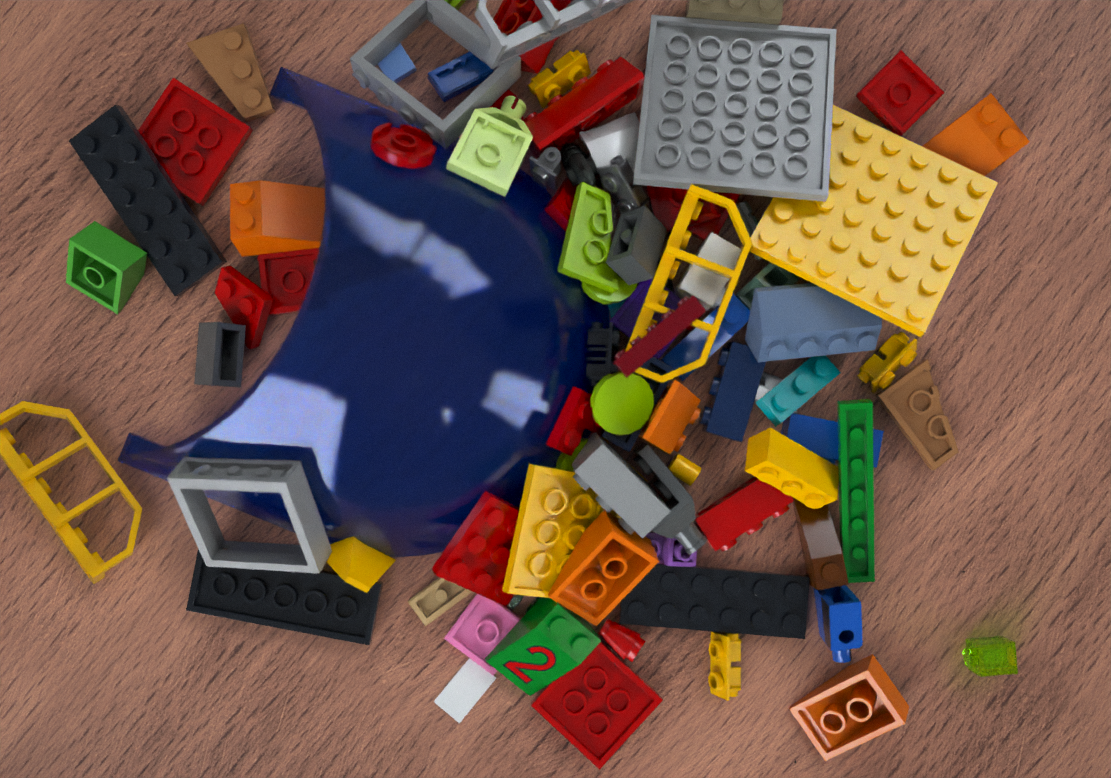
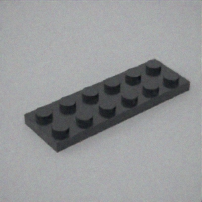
[69,105,227,296]
[186,549,383,645]
[619,564,810,639]

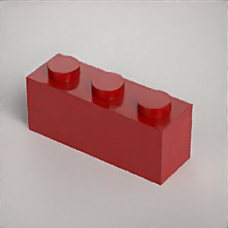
[694,476,794,552]

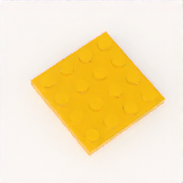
[502,463,621,598]

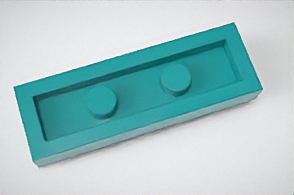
[755,355,841,427]

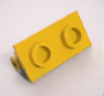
[527,50,591,108]
[857,331,917,393]
[708,631,741,701]

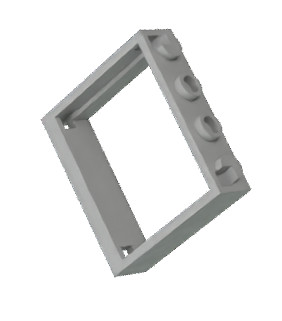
[350,0,521,149]
[167,457,332,573]

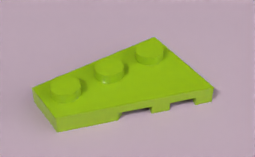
[557,182,618,293]

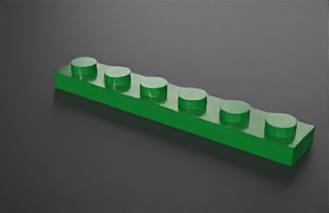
[837,399,875,583]

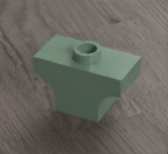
[735,263,799,310]

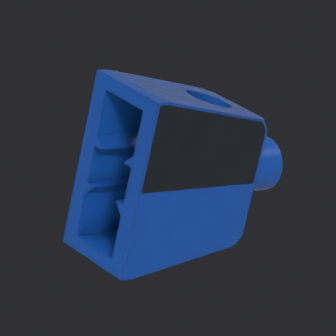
[813,585,863,663]

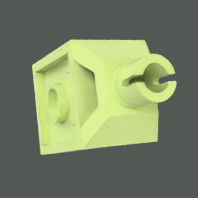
[446,96,533,197]

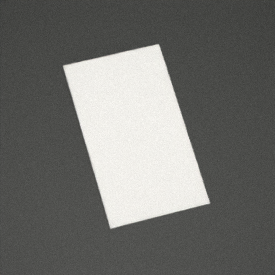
[434,658,496,723]

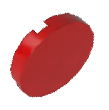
[370,123,437,169]

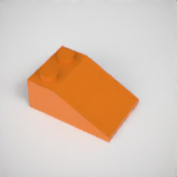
[922,93,1030,176]
[230,180,334,257]
[638,380,701,455]
[548,509,659,626]
[789,654,909,761]

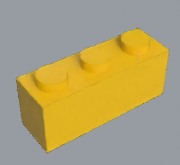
[745,427,839,509]

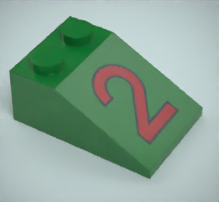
[485,597,601,696]

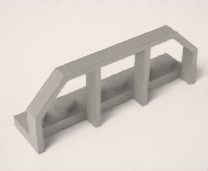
[475,0,633,69]

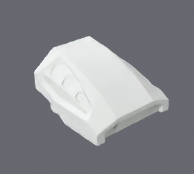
[579,112,640,191]

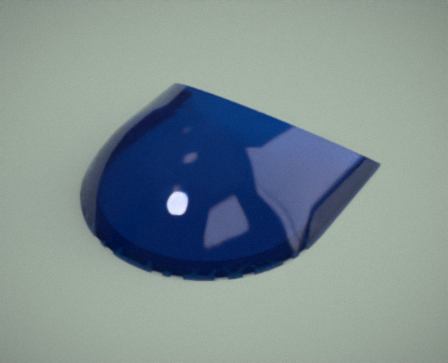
[117,67,610,557]

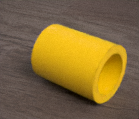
[668,453,702,486]

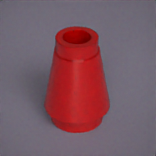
[598,619,646,662]

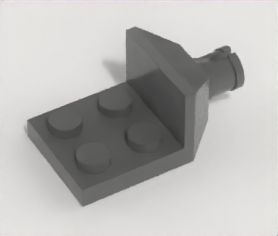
[633,442,708,555]

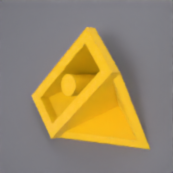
[327,536,396,593]

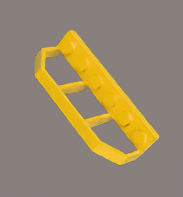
[625,184,752,383]
[0,401,142,584]

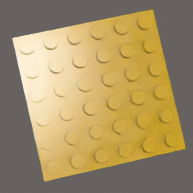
[749,105,998,337]

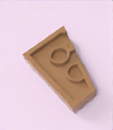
[186,23,276,122]
[875,359,959,470]

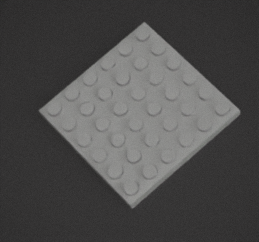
[633,15,837,202]

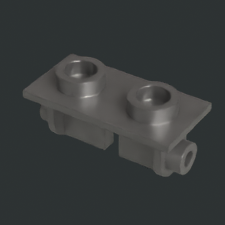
[529,147,561,190]
[596,155,651,214]

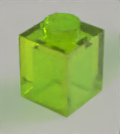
[963,636,1018,677]

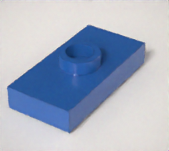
[427,52,494,102]

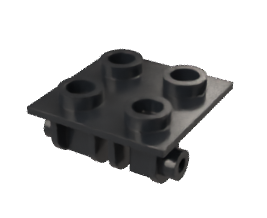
[585,322,620,386]

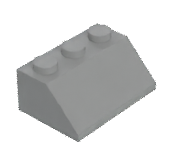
[572,432,671,539]

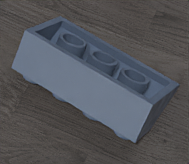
[745,283,882,362]

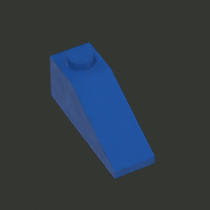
[661,294,750,381]

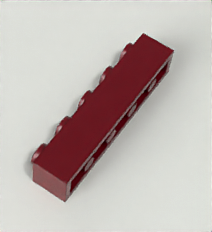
[613,295,707,378]

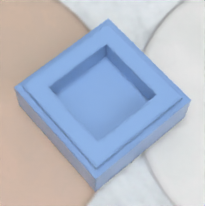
[377,43,417,83]

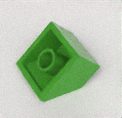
[66,221,147,314]

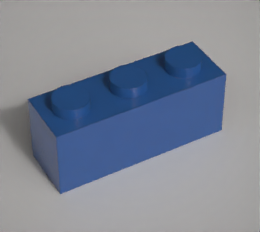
[781,413,884,468]

